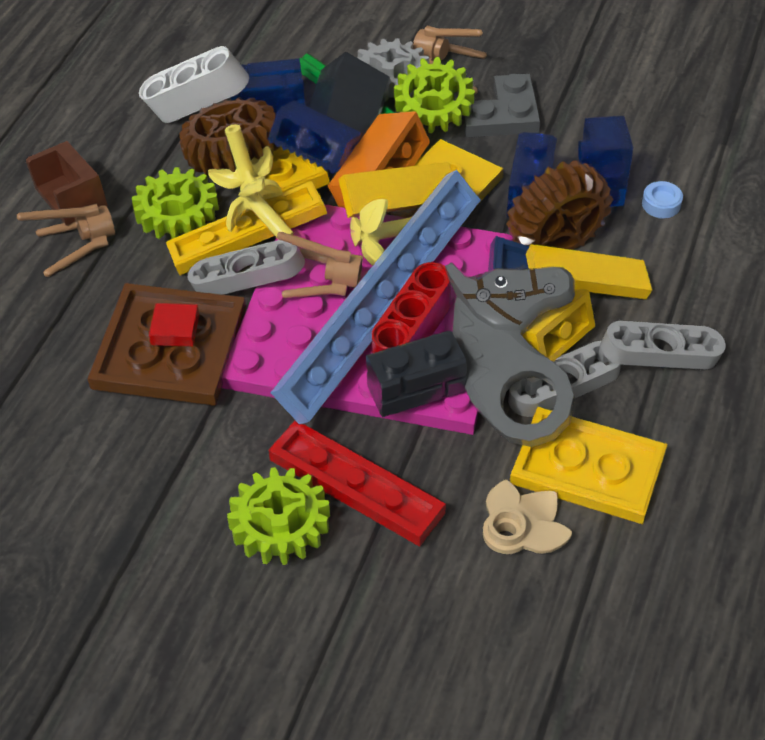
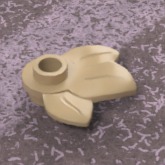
[483,480,572,554]

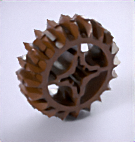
[179,97,282,176]
[506,160,613,250]

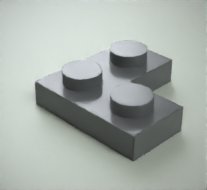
[462,74,540,137]

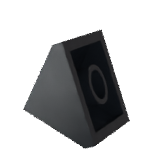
[301,52,391,142]

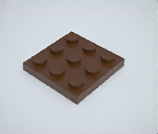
[87,283,246,406]

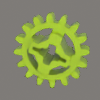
[394,57,475,133]
[132,167,219,239]
[227,467,330,565]

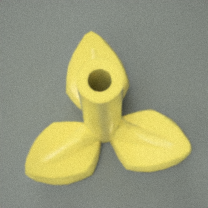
[208,124,273,191]
[226,177,294,240]
[350,199,412,265]

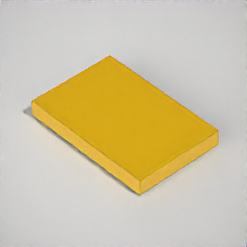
[510,407,667,524]

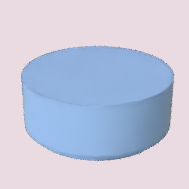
[642,181,683,218]

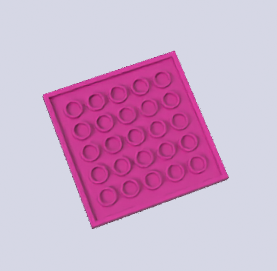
[222,204,513,435]

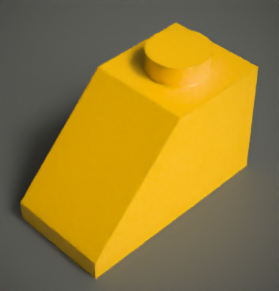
[523,289,595,362]

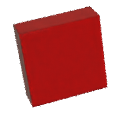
[149,303,199,347]

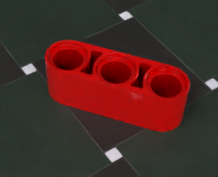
[372,262,451,353]

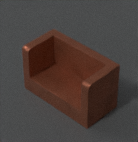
[26,141,108,226]

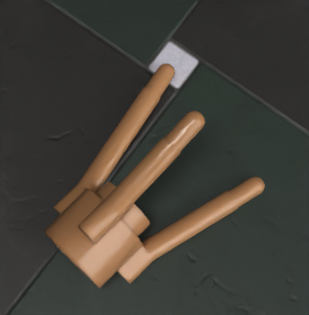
[413,26,487,94]
[17,204,115,277]
[277,232,363,298]

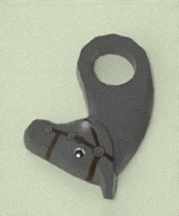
[445,262,576,447]

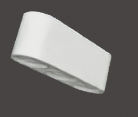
[139,46,249,123]

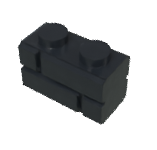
[366,330,467,417]

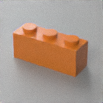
[328,111,430,208]

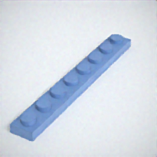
[270,170,481,424]

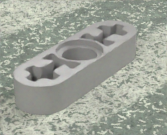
[187,240,305,295]
[600,321,726,369]
[508,341,621,417]

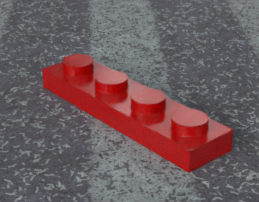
[269,420,446,547]

